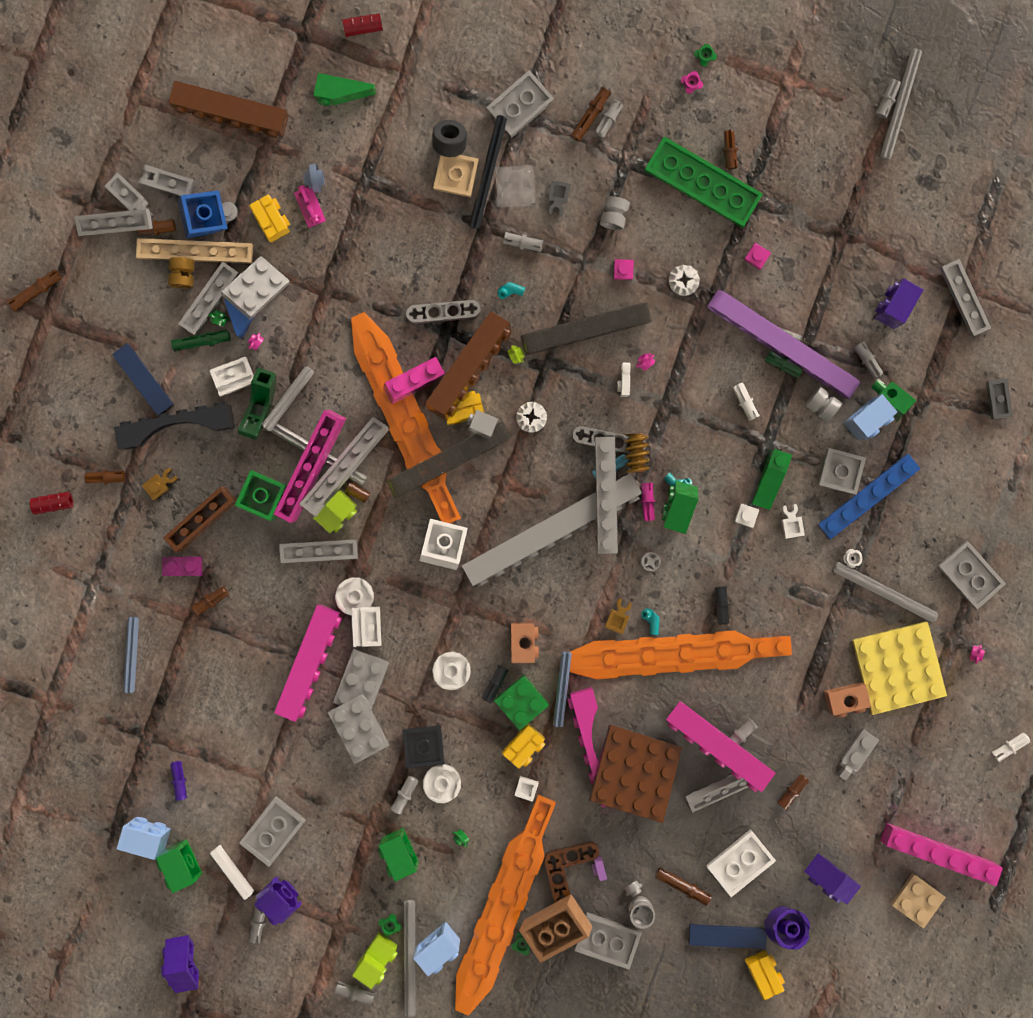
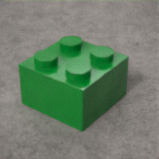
[235,470,287,521]
[661,480,699,534]
[494,674,549,731]
[378,827,419,882]
[156,839,203,894]

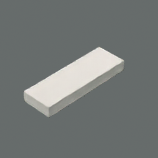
[210,845,254,900]

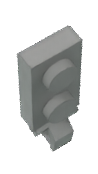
[105,172,153,217]
[837,728,879,781]

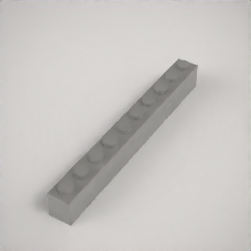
[462,473,642,587]

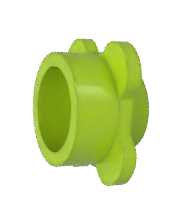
[508,345,525,364]

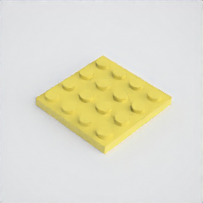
[852,621,947,715]

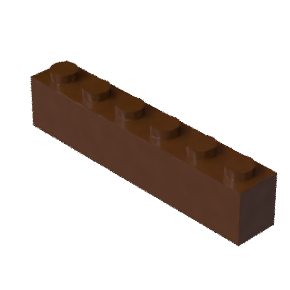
[168,80,289,138]
[426,311,512,421]

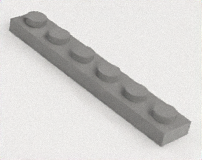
[299,417,389,517]
[595,437,618,554]

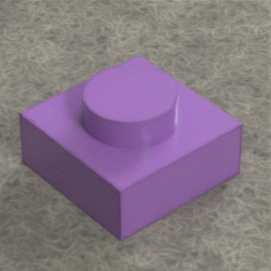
[592,856,607,881]

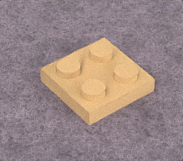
[433,155,479,198]
[890,873,946,929]

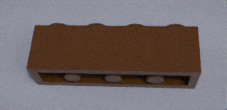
[163,486,237,552]

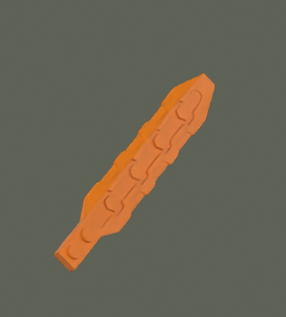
[351,312,461,524]
[570,630,792,679]
[455,795,556,1016]

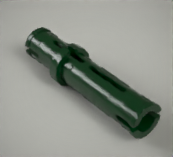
[171,329,231,352]

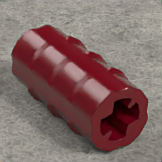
[342,13,383,37]
[29,492,74,515]

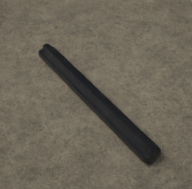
[469,115,507,229]

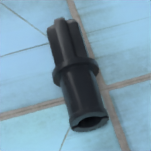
[715,586,730,625]
[482,665,509,703]

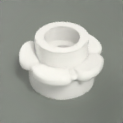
[843,549,862,568]

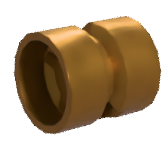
[168,257,195,289]

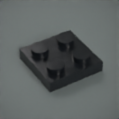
[402,725,445,768]

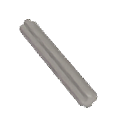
[262,366,314,431]

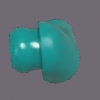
[497,282,526,299]
[663,473,692,486]
[641,608,660,635]

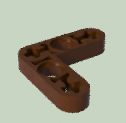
[544,841,599,903]

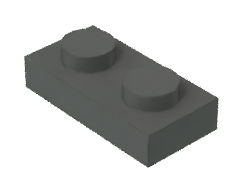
[986,379,1013,420]

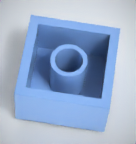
[843,394,897,440]
[117,817,171,860]
[413,922,460,976]

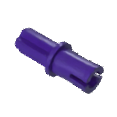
[170,761,188,801]

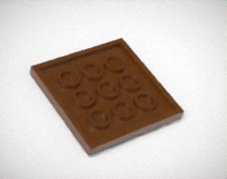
[588,725,682,823]

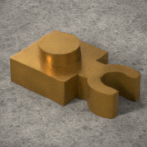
[141,468,179,501]
[604,598,632,634]

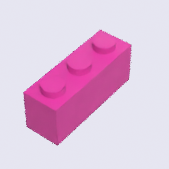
[383,357,445,404]

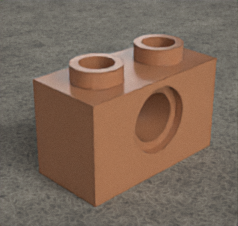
[511,623,539,663]
[824,682,871,718]

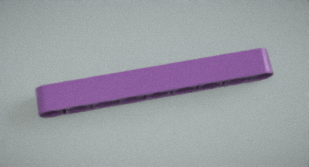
[707,290,860,399]

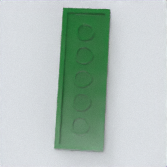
[644,136,763,228]

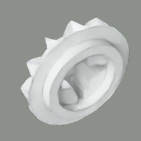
[669,265,700,296]
[516,402,547,432]

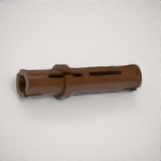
[571,87,611,142]
[7,269,62,311]
[655,867,712,906]

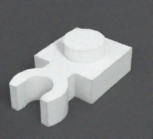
[617,363,630,397]
[781,504,805,539]

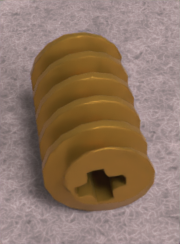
[624,433,650,473]

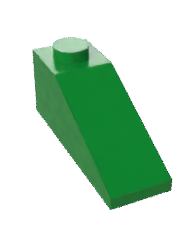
[314,73,376,106]
[751,449,792,510]

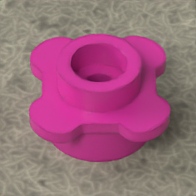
[681,71,703,94]
[247,332,264,351]
[636,353,655,371]
[969,645,985,664]

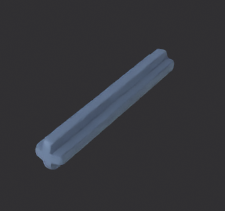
[123,617,139,693]
[553,651,572,727]

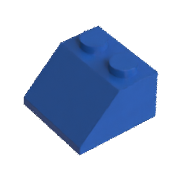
[178,191,227,239]

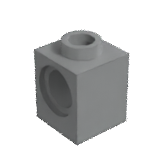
[466,410,498,439]

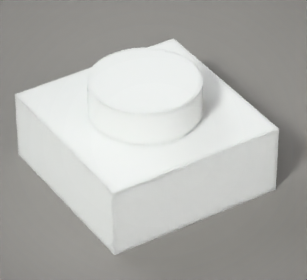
[734,504,759,528]
[514,776,539,801]

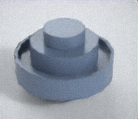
[303,163,325,193]

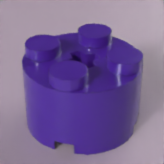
[254,877,301,926]
[764,906,810,950]

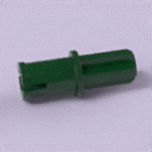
[765,351,803,378]

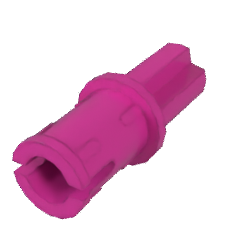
[640,483,656,521]

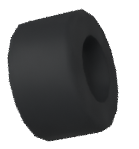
[432,120,467,157]

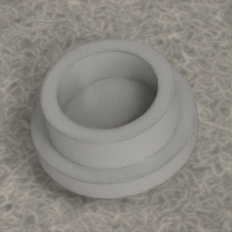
[222,202,238,221]
[624,880,643,898]

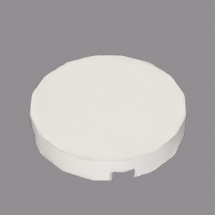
[335,577,374,615]
[432,652,471,690]
[423,764,461,803]

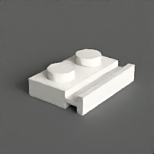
[210,357,254,397]
[352,607,382,647]

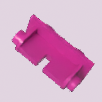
[294,185,326,228]

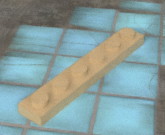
[136,238,253,264]

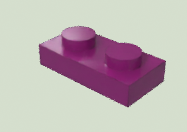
[162,557,202,576]

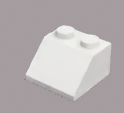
[420,519,468,570]

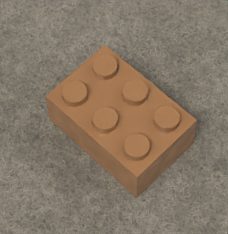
[519,894,592,963]

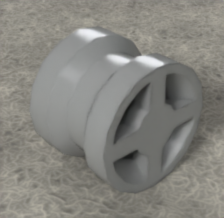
[640,552,661,571]

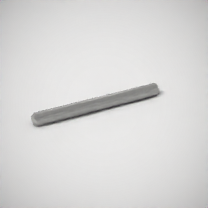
[880,48,922,159]
[271,423,367,485]
[833,562,938,622]
[404,900,416,1017]

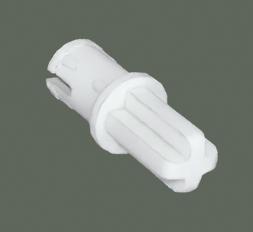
[733,383,760,421]
[991,733,1030,762]

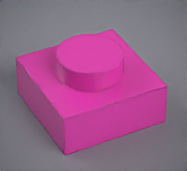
[744,243,771,270]
[614,259,634,280]

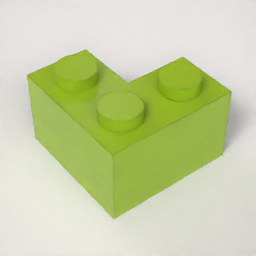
[313,489,357,533]
[352,932,398,989]

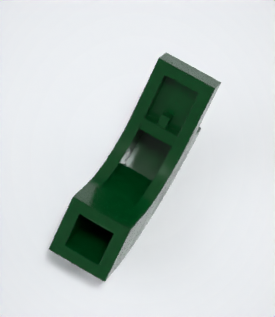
[238,368,276,440]

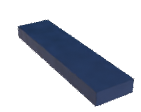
[112,343,174,415]
[689,924,767,949]

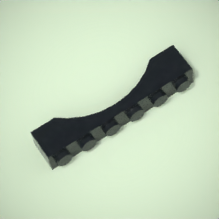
[114,402,236,451]

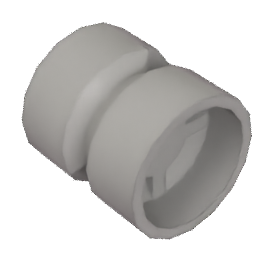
[600,196,630,230]
[805,387,842,423]
[628,896,655,929]

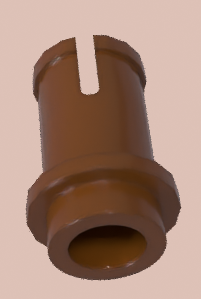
[345,482,371,503]

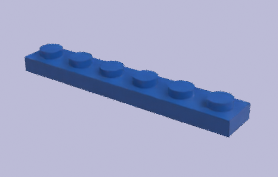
[817,454,920,539]

